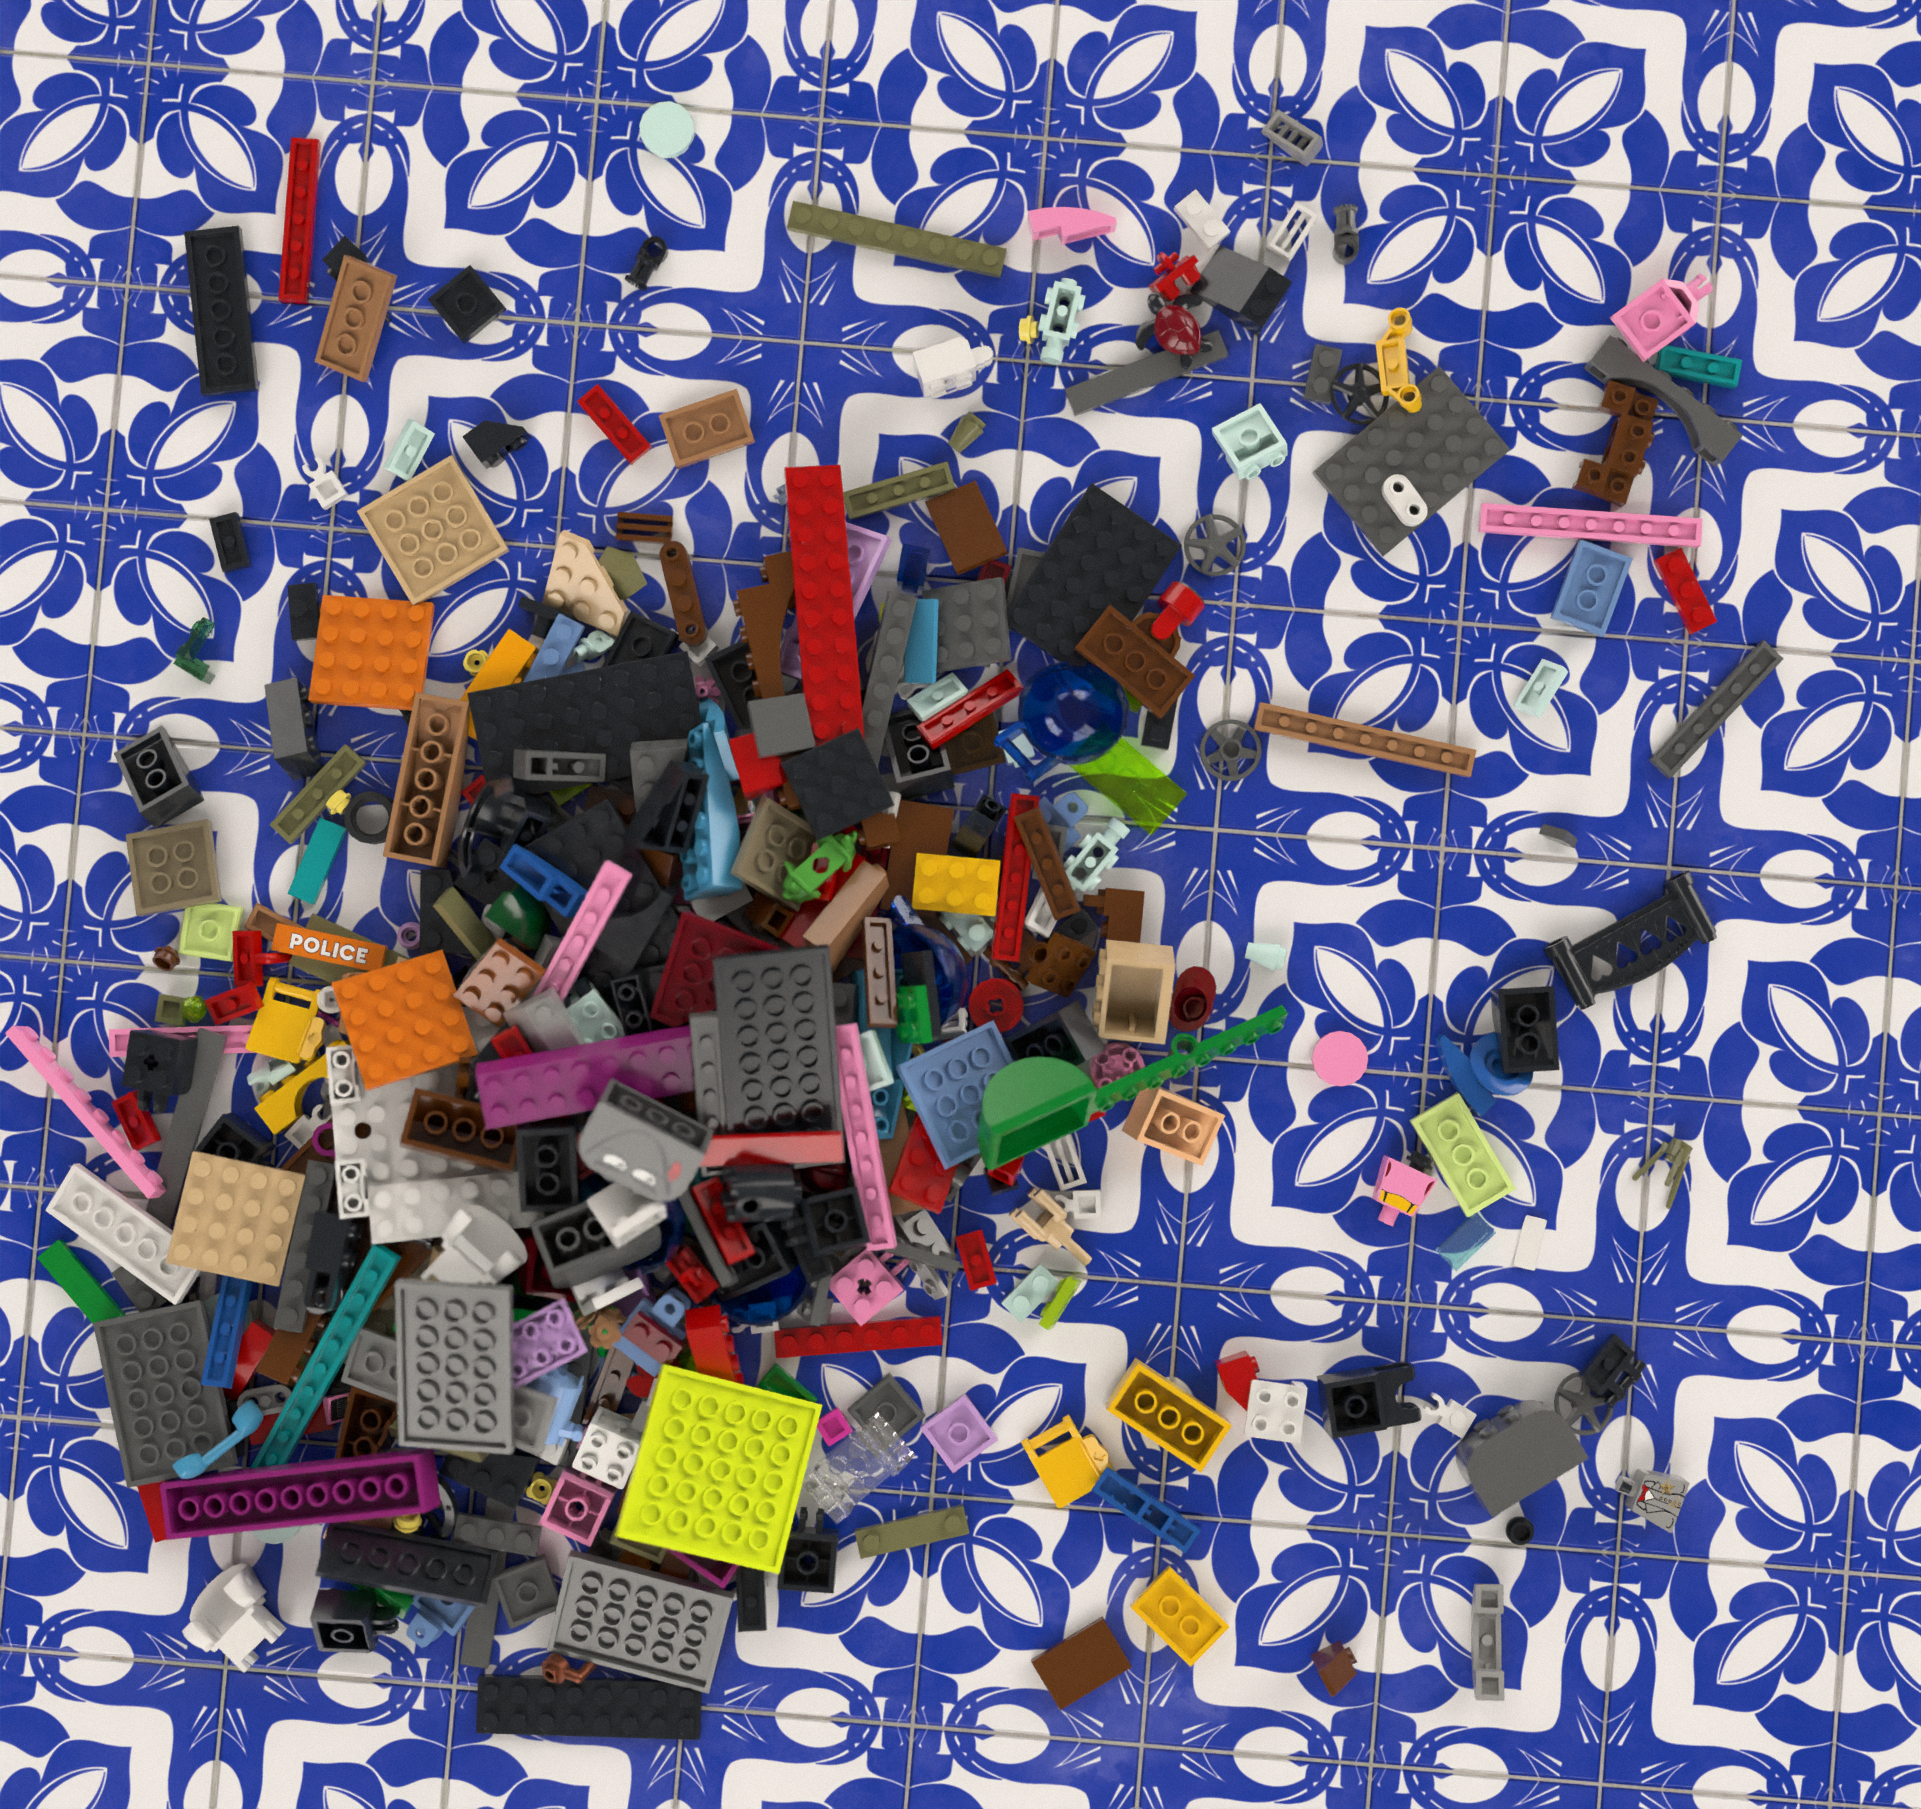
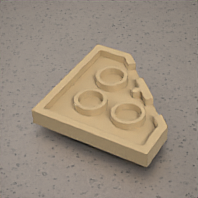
[542,530,628,636]

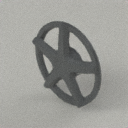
[1184,514,1246,576]
[1200,719,1262,781]
[1554,1372,1614,1435]

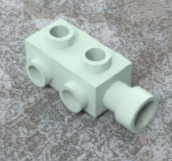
[1038,278,1085,365]
[1063,817,1130,893]

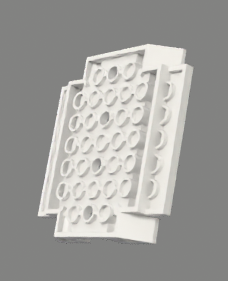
[326,1007,545,1244]

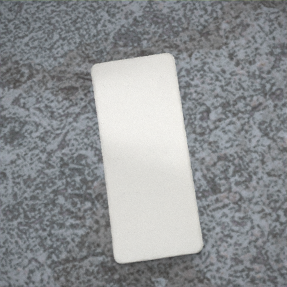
[1514,1215,1547,1271]

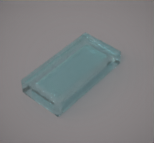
[1435,1213,1496,1271]

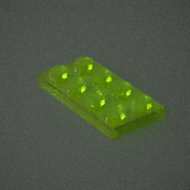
[1067,722,1187,836]

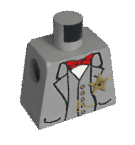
[1615,1468,1690,1533]

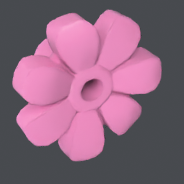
[695,676,721,705]

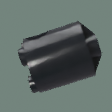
[720,1164,802,1222]

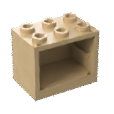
[1092,940,1175,1044]

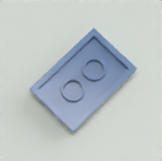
[1550,540,1633,637]

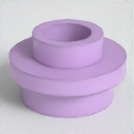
[397,922,420,950]

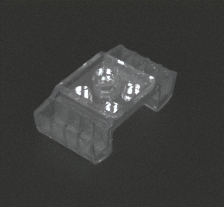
[802,1412,915,1524]

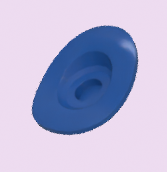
[1470,1032,1533,1096]

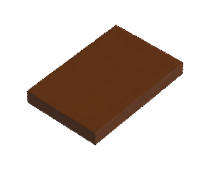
[925,480,1008,576]
[1031,1616,1132,1710]

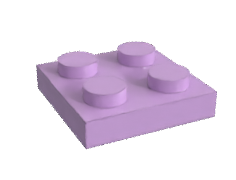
[920,1393,998,1473]

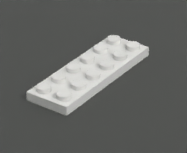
[45,1163,201,1305]

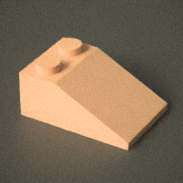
[1121,1086,1225,1166]

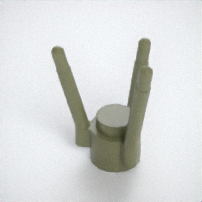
[1632,1138,1693,1209]

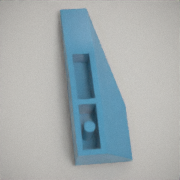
[680,723,743,900]
[852,969,913,1139]

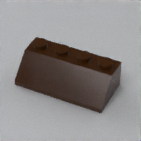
[400,1088,518,1175]

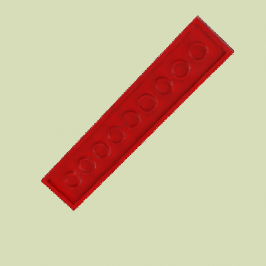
[784,465,865,747]

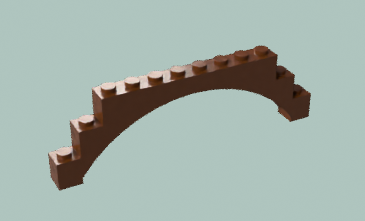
[732,532,901,851]

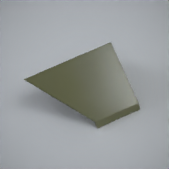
[598,546,647,601]

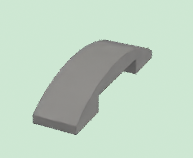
[1471,1584,1504,1701]

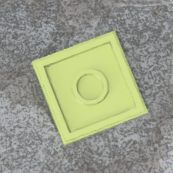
[178,903,244,962]

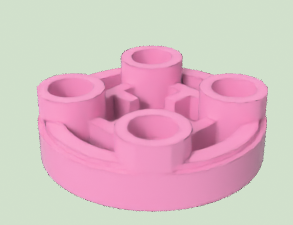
[1089,1042,1145,1089]

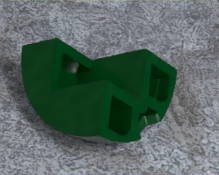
[484,882,551,951]

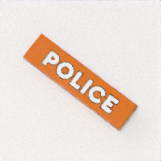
[271,923,388,971]

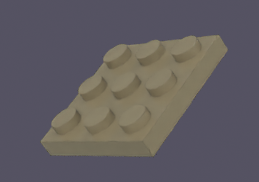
[730,797,817,911]
[126,819,222,917]

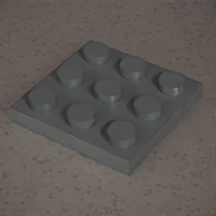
[922,577,1012,673]

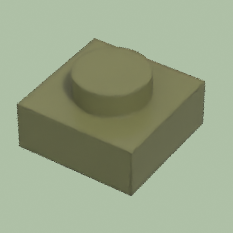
[154,994,190,1026]

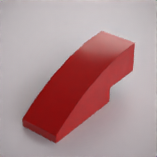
[223,1318,276,1400]

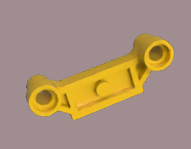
[1375,308,1422,413]

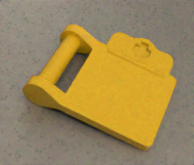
[246,977,326,1064]
[1020,1414,1112,1508]

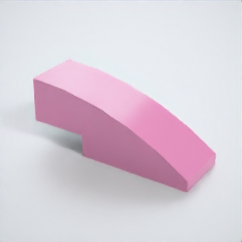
[1028,207,1117,245]

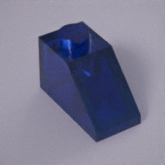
[897,543,931,593]

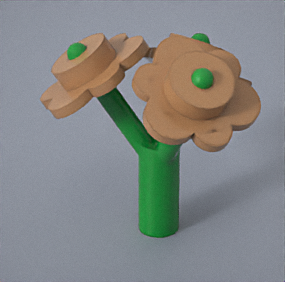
[572,1305,627,1357]

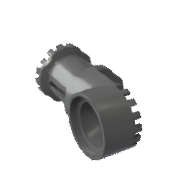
[1332,204,1359,265]

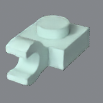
[247,1057,296,1094]

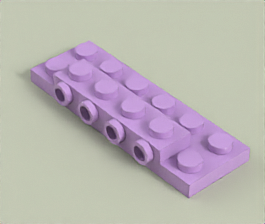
[780,522,892,682]

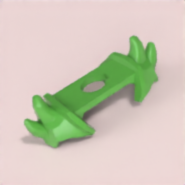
[782,831,858,903]

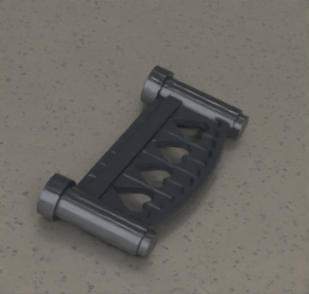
[1542,870,1717,1010]

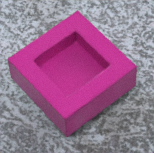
[817,1407,853,1446]

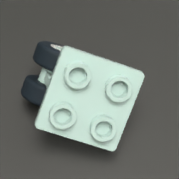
[563,976,625,1044]

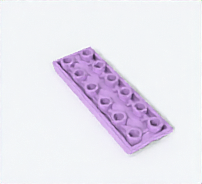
[513,1298,587,1390]

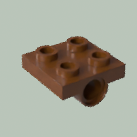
[1025,932,1097,998]

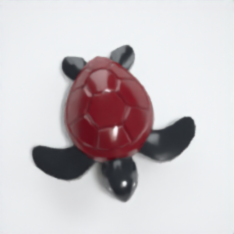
[1135,294,1213,370]

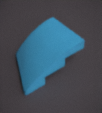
[699,697,740,781]

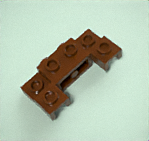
[1572,380,1659,507]

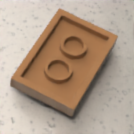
[659,389,755,469]

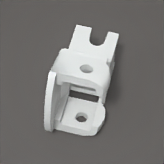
[421,1204,528,1285]
[182,1562,287,1672]

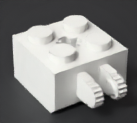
[913,337,993,398]

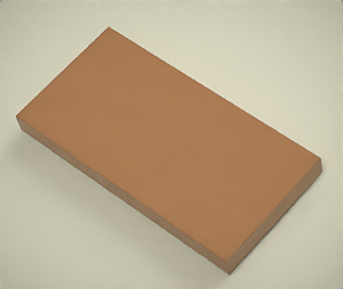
[314,255,397,382]

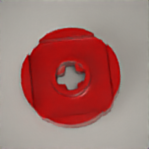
[969,978,1023,1033]

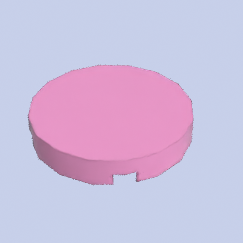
[1311,1031,1368,1086]

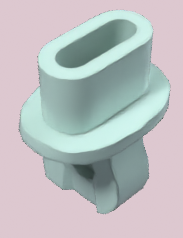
[572,631,615,663]

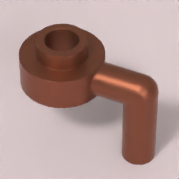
[542,1653,598,1684]

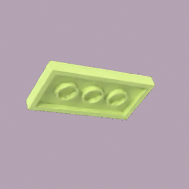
[1409,1092,1516,1217]

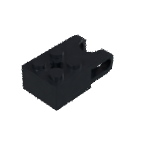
[304,1210,365,1314]
[1317,1361,1422,1439]

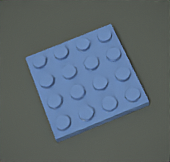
[896,1020,1013,1169]

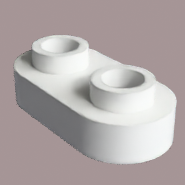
[1382,474,1427,526]

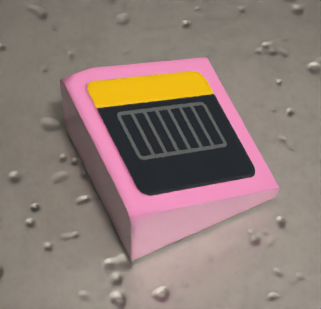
[323,1392,350,1425]

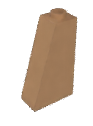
[802,860,889,974]

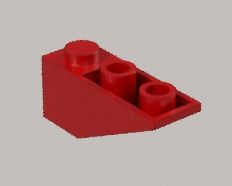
[1214,1350,1260,1411]

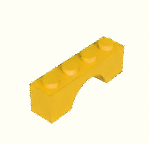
[254,1039,351,1135]

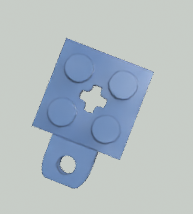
[1004,792,1089,864]
[613,1287,692,1377]
[406,1595,476,1648]

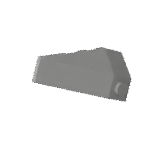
[503,987,586,1053]

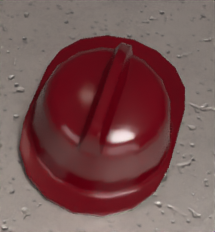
[1169,966,1217,1032]
[792,1161,849,1195]

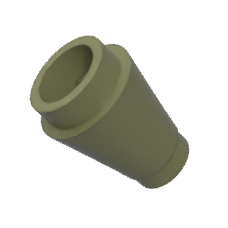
[948,411,986,453]

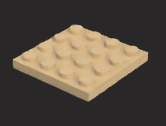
[357,455,510,605]
[166,1151,306,1287]

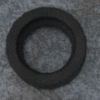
[344,791,394,845]

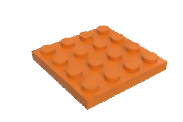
[308,595,435,711]
[331,950,478,1091]

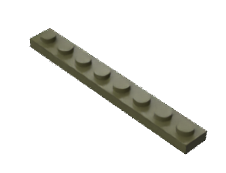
[787,201,1007,278]

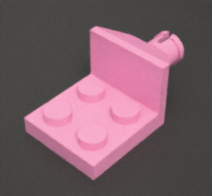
[1610,274,1713,362]

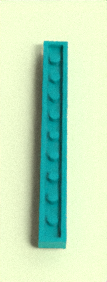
[251,1244,401,1468]

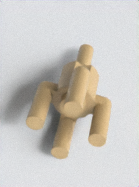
[1009,1187,1092,1266]

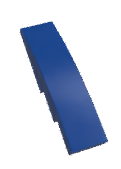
[1092,1466,1201,1554]

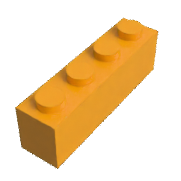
[460,629,540,740]

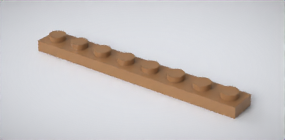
[1253,702,1476,778]

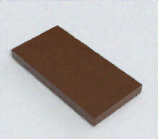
[880,799,955,919]

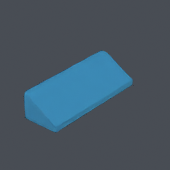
[904,599,939,684]

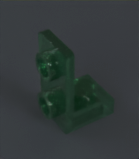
[173,617,216,684]

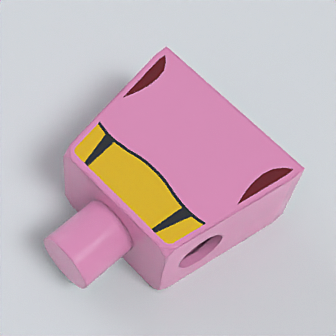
[1372,1155,1437,1226]

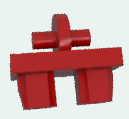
[1148,252,1201,302]
[666,1246,720,1305]

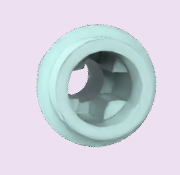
[1245,942,1287,971]

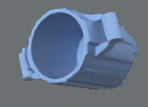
[524,1363,585,1447]

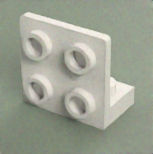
[587,1182,667,1249]
[570,1268,644,1316]
[1244,1379,1308,1444]
[572,1406,643,1489]

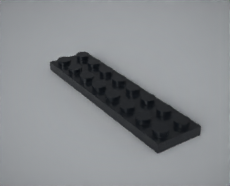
[476,1674,702,1740]

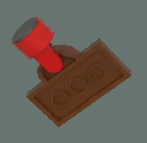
[1074,581,1205,719]

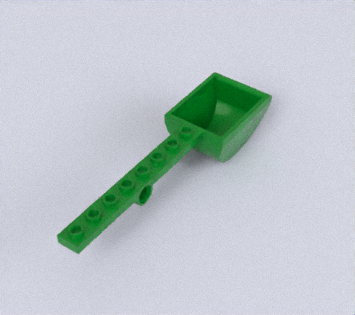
[977,1005,1288,1170]

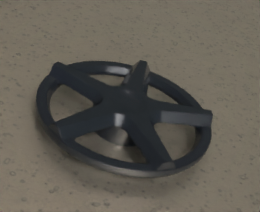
[1330,362,1389,425]

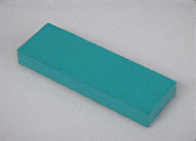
[1655,345,1742,389]
[287,817,347,905]

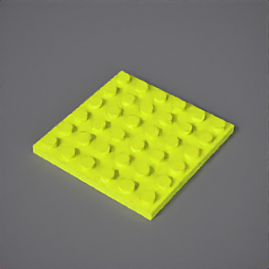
[615,1364,822,1574]

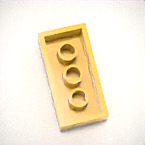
[1105,1358,1232,1472]

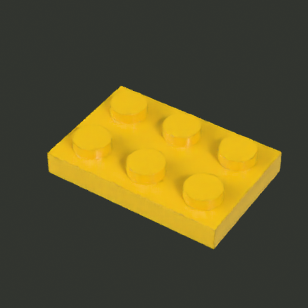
[912,853,1000,917]
[1130,1565,1230,1667]

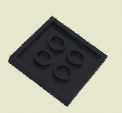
[781,728,895,842]

